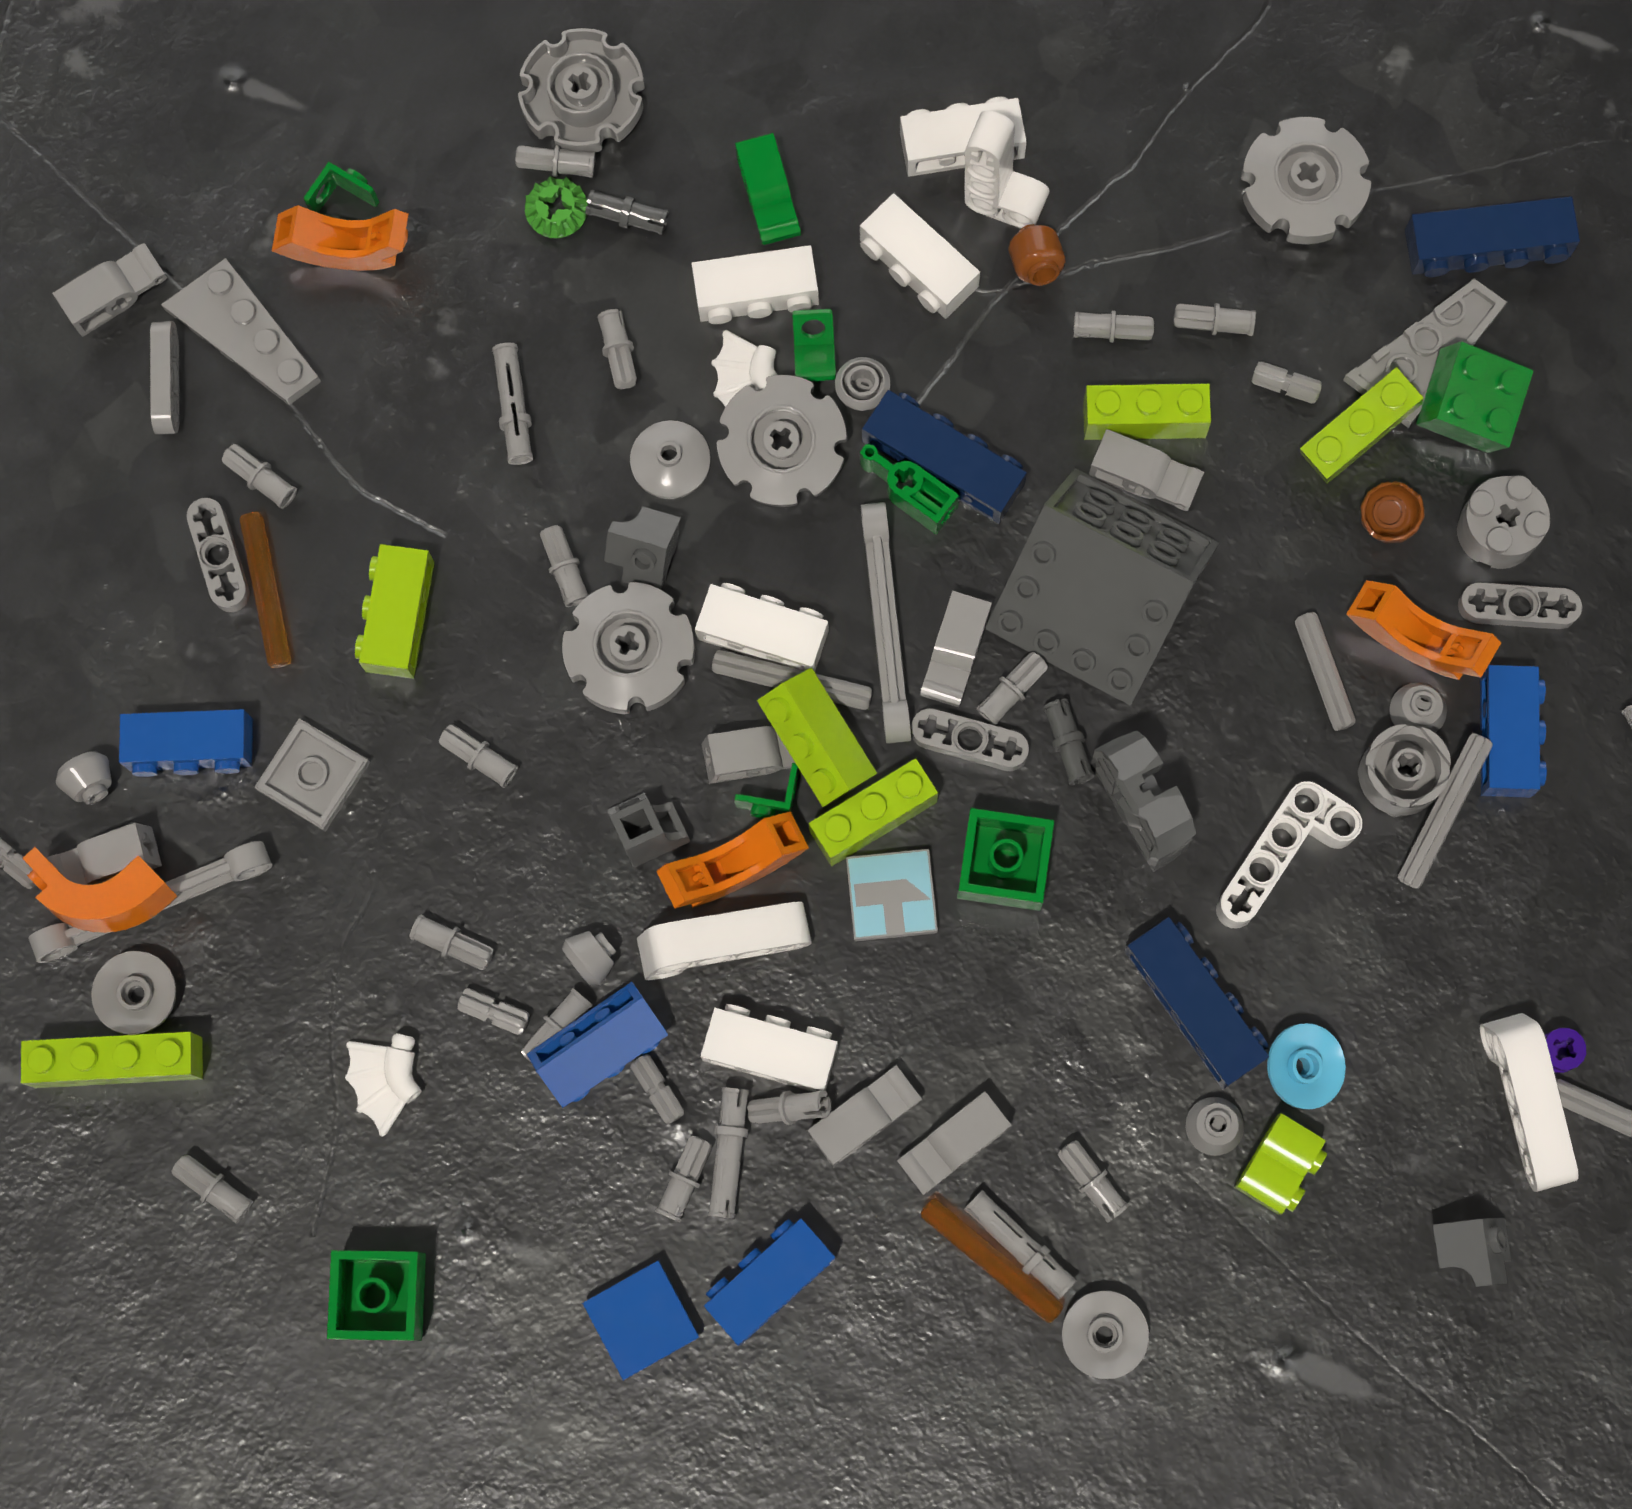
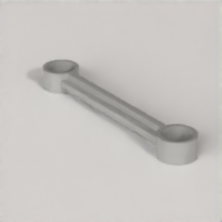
[861,502,911,744]
[28,841,272,963]

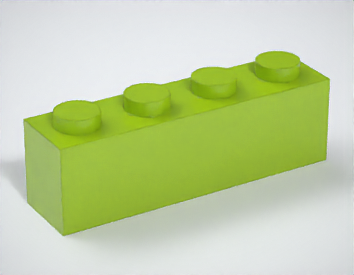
[21,1032,203,1088]

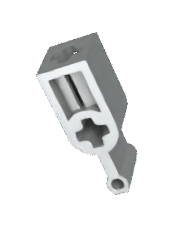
[52,243,167,337]
[1089,429,1204,511]
[920,591,992,708]
[701,726,795,784]
[47,823,162,885]
[807,1065,922,1168]
[897,1092,1012,1195]

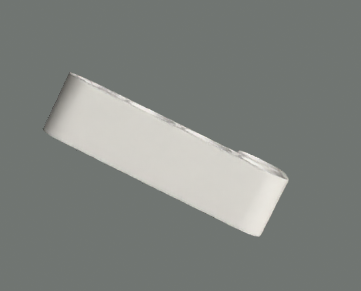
[965,111,1050,228]
[1216,782,1362,928]
[637,902,812,980]
[1480,1013,1578,1192]

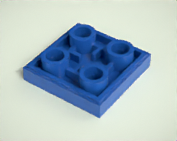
[582,1261,700,1380]

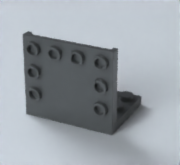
[985,468,1219,706]

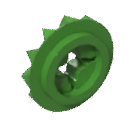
[524,176,588,238]

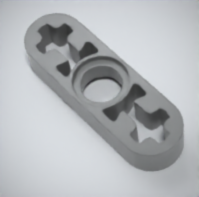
[150,321,179,435]
[187,498,250,612]
[1458,583,1582,629]
[911,708,1029,771]

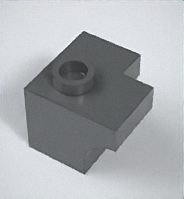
[604,506,681,590]
[607,793,690,868]
[1433,1218,1512,1287]

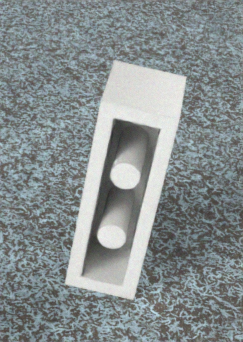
[900,97,1026,177]
[860,193,980,319]
[692,245,819,324]
[695,583,829,672]
[700,1004,838,1092]

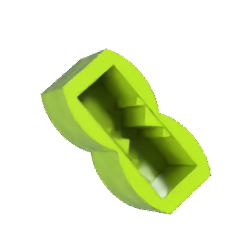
[1234,1113,1327,1215]

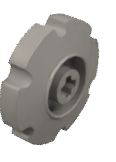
[518,28,645,152]
[1241,117,1371,244]
[717,375,847,507]
[562,582,695,714]

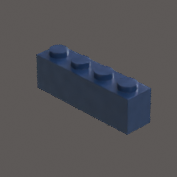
[1405,196,1580,277]
[862,390,1027,524]
[1124,917,1269,1090]

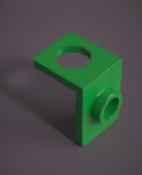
[304,162,379,213]
[792,309,836,381]
[734,763,799,819]

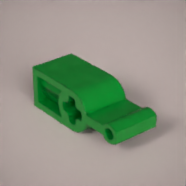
[735,133,801,245]
[860,444,959,535]

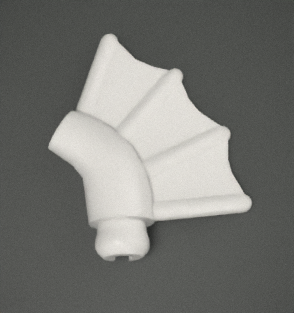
[712,330,778,407]
[345,1033,422,1136]

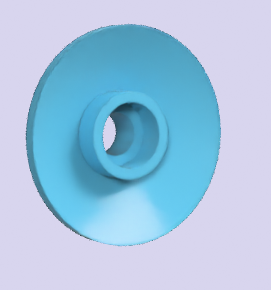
[1267,1023,1346,1109]

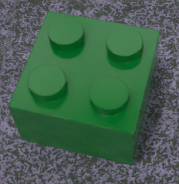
[1416,341,1534,453]
[957,808,1054,911]
[327,1250,426,1341]

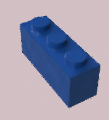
[1480,665,1547,798]
[119,709,253,777]
[527,982,668,1108]
[704,1218,836,1346]

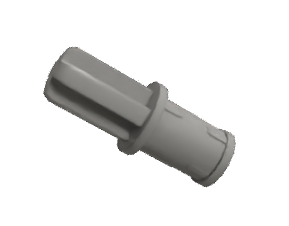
[515,145,595,178]
[1174,303,1256,336]
[597,309,637,389]
[1073,310,1154,343]
[222,444,297,509]
[540,525,589,607]
[976,652,1048,726]
[439,724,518,788]
[409,914,494,970]
[521,988,593,1062]
[747,1090,831,1125]
[655,1136,712,1223]
[1058,1141,1129,1223]
[172,1155,253,1224]

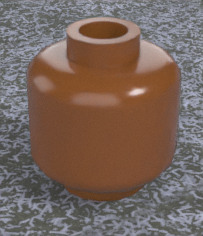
[1008,224,1066,286]

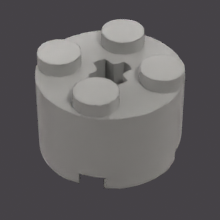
[1457,475,1550,569]
[1357,724,1451,817]

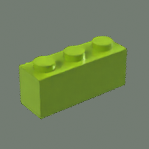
[1300,367,1424,484]
[1083,384,1211,440]
[355,544,434,679]
[757,667,877,807]
[809,758,938,867]

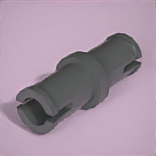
[585,190,669,235]
[1043,698,1095,785]

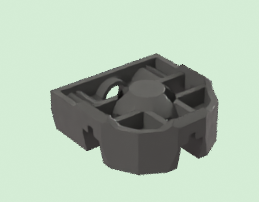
[1090,731,1196,872]

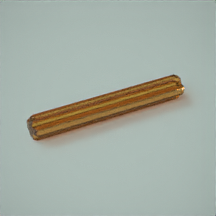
[240,512,291,668]
[920,1199,1063,1323]

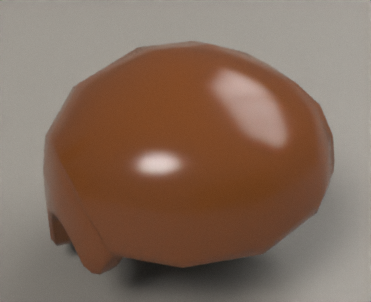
[1360,481,1424,543]

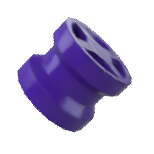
[1544,1028,1586,1073]

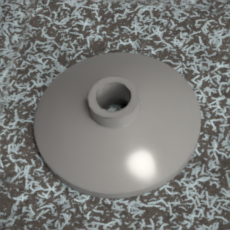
[630,420,711,499]
[91,951,176,1035]
[1062,1291,1149,1379]

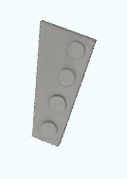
[161,258,321,405]
[1343,278,1507,428]

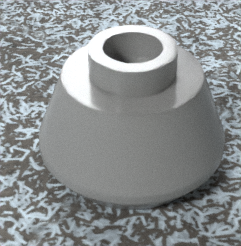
[835,357,890,411]
[1390,682,1447,733]
[56,751,112,805]
[562,931,616,985]
[1185,1097,1244,1156]

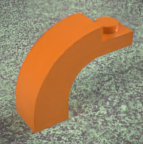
[272,205,408,271]
[1346,580,1501,680]
[656,811,809,909]
[22,847,177,933]

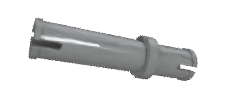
[492,343,533,465]
[708,1087,749,1219]
[964,1190,1077,1300]

